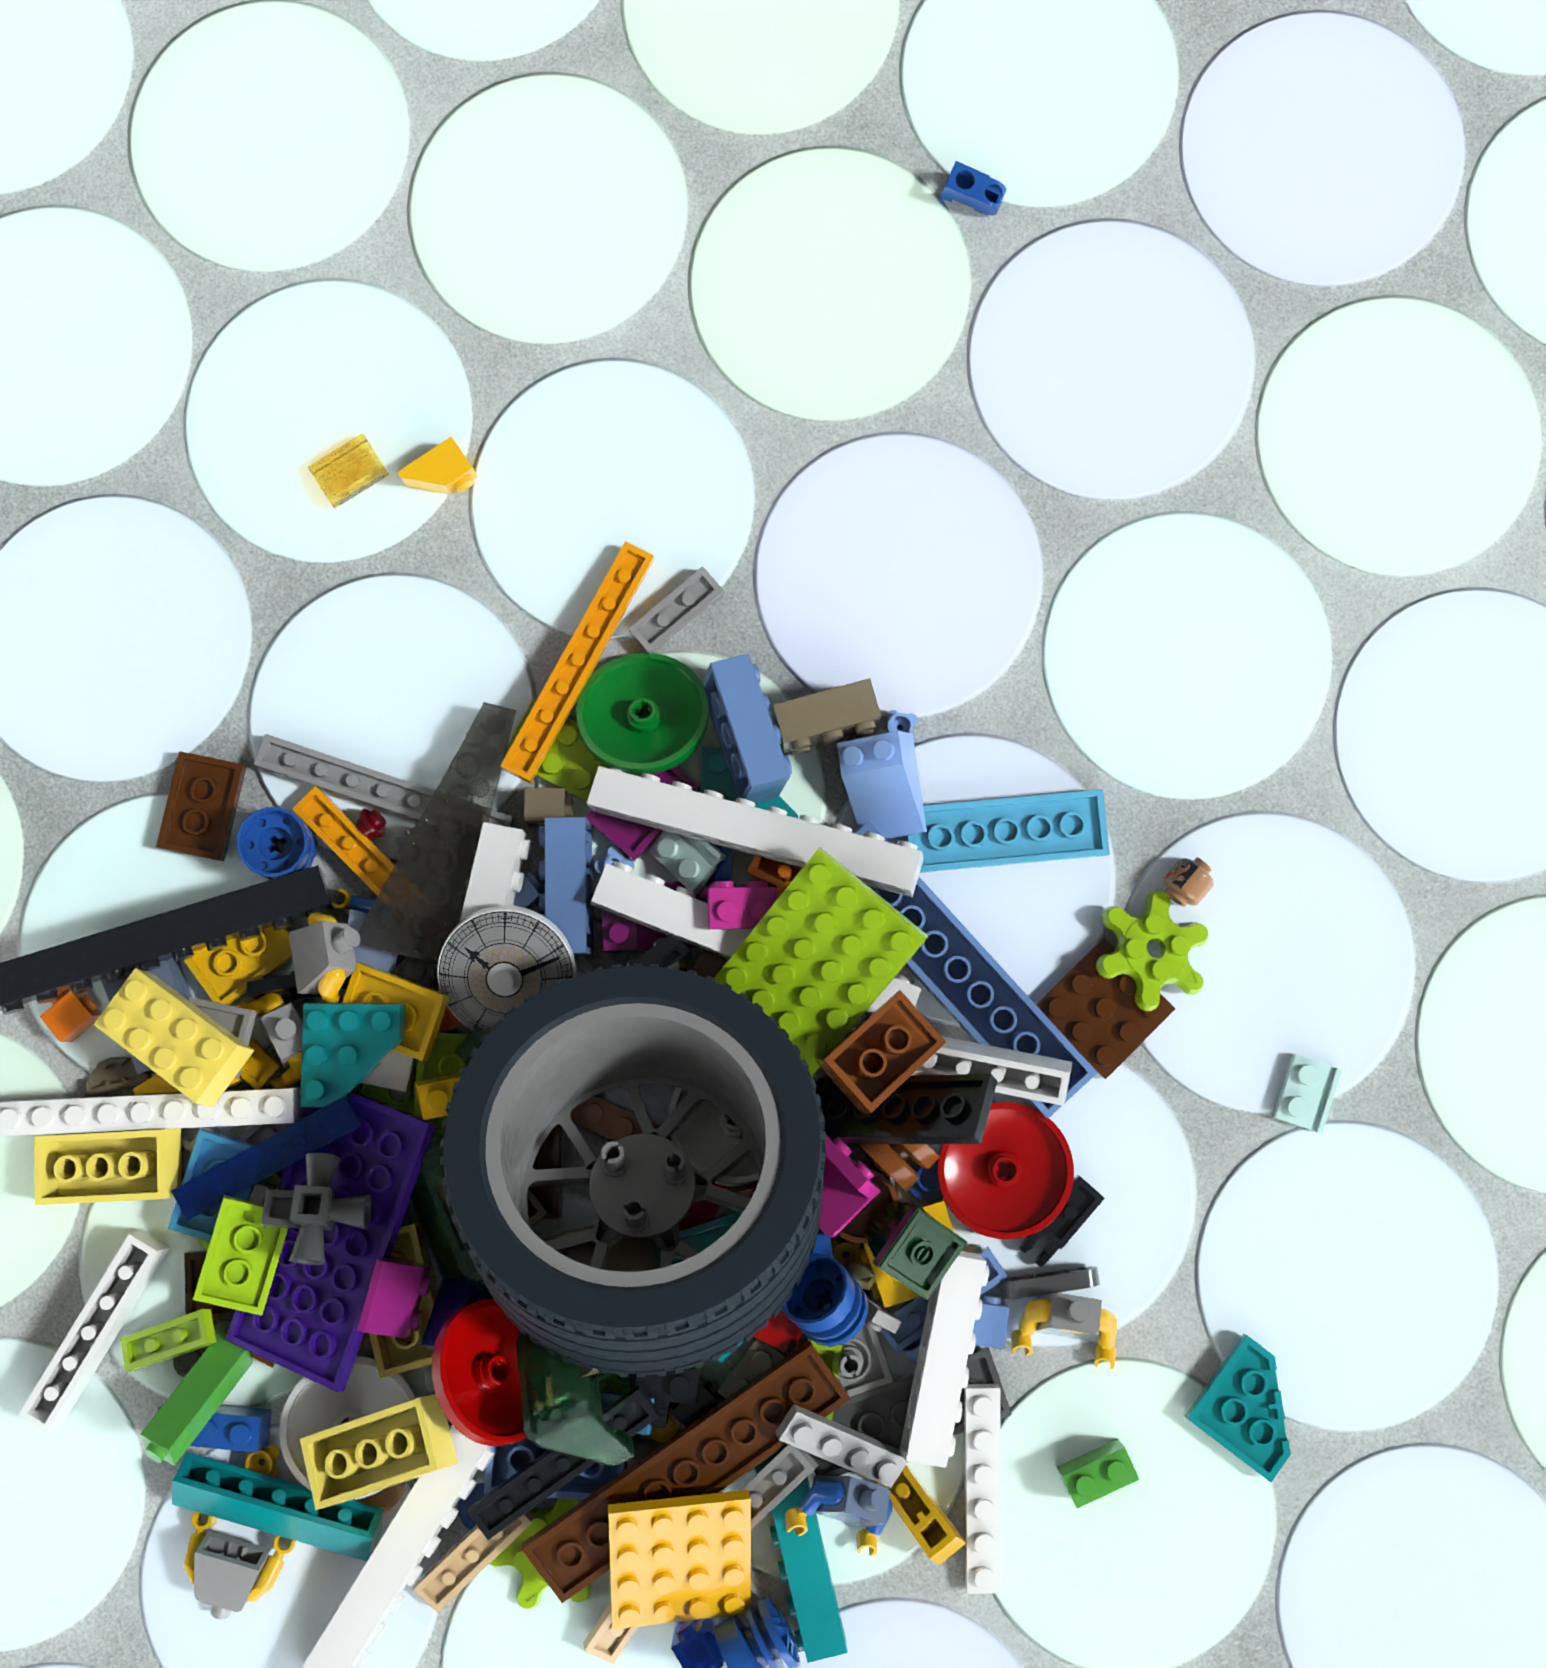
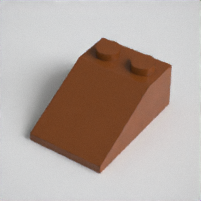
[817,990,946,1114]

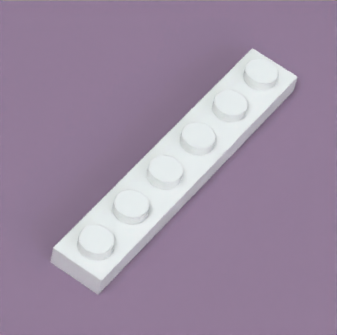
[964,1384,1001,1594]

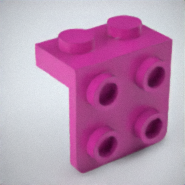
[700,881,777,930]
[819,1135,881,1238]

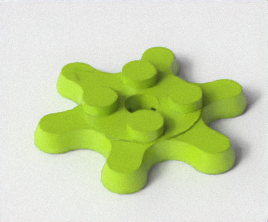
[1096,890,1209,1011]
[490,1498,592,1610]

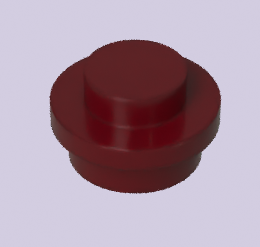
[355,809,387,840]

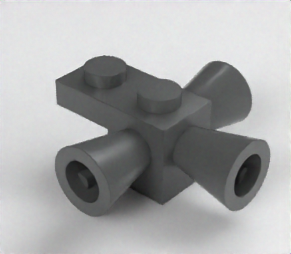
[261,1153,372,1265]

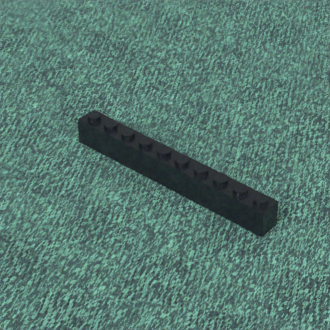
[0,865,333,1015]

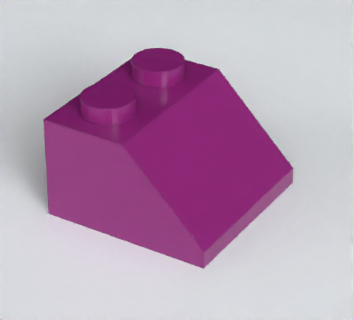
[357,1256,433,1338]

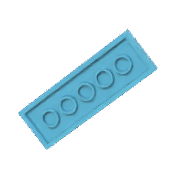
[907,789,1110,873]

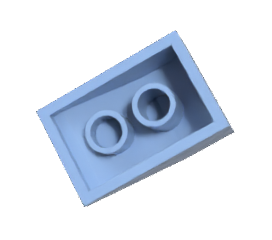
[837,731,927,839]

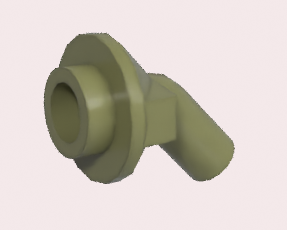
[844,1261,876,1290]

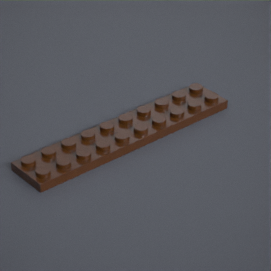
[522,1340,850,1603]

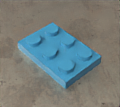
[168,1129,267,1242]

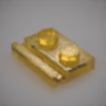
[308,433,390,509]

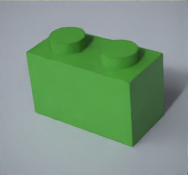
[1057,1439,1140,1509]

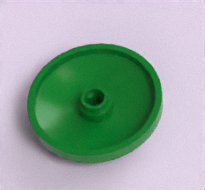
[576,652,709,775]

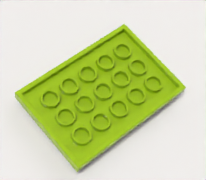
[715,847,928,1077]

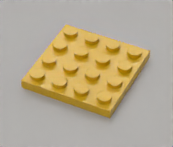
[608,1490,751,1629]

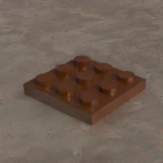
[1036,938,1176,1080]

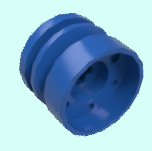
[237,807,317,880]
[782,1253,869,1347]
[714,1597,801,1668]

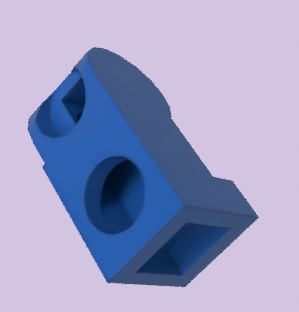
[940,161,1007,216]

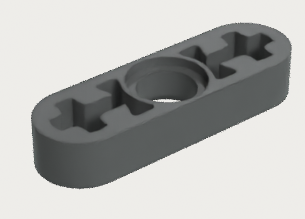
[1000,1266,1100,1299]

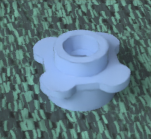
[882,710,918,740]
[595,846,635,873]

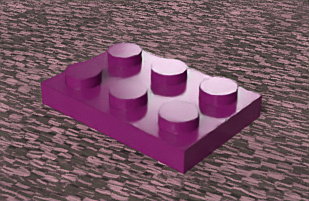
[585,766,700,862]

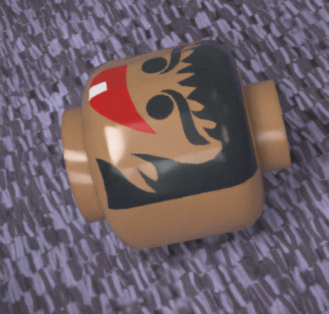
[1163,857,1214,907]

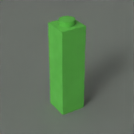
[140,1332,253,1466]

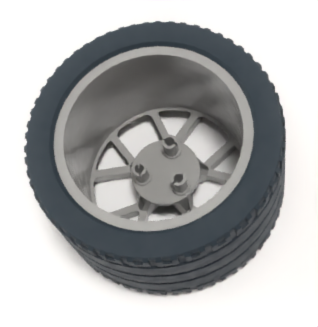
[440,963,826,1378]

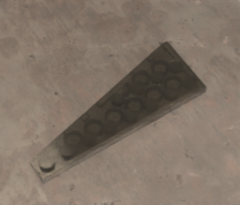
[358,702,516,965]

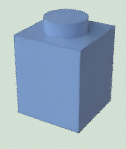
[973,1294,1009,1349]

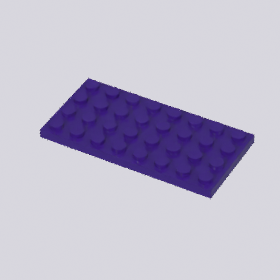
[225,1091,436,1392]

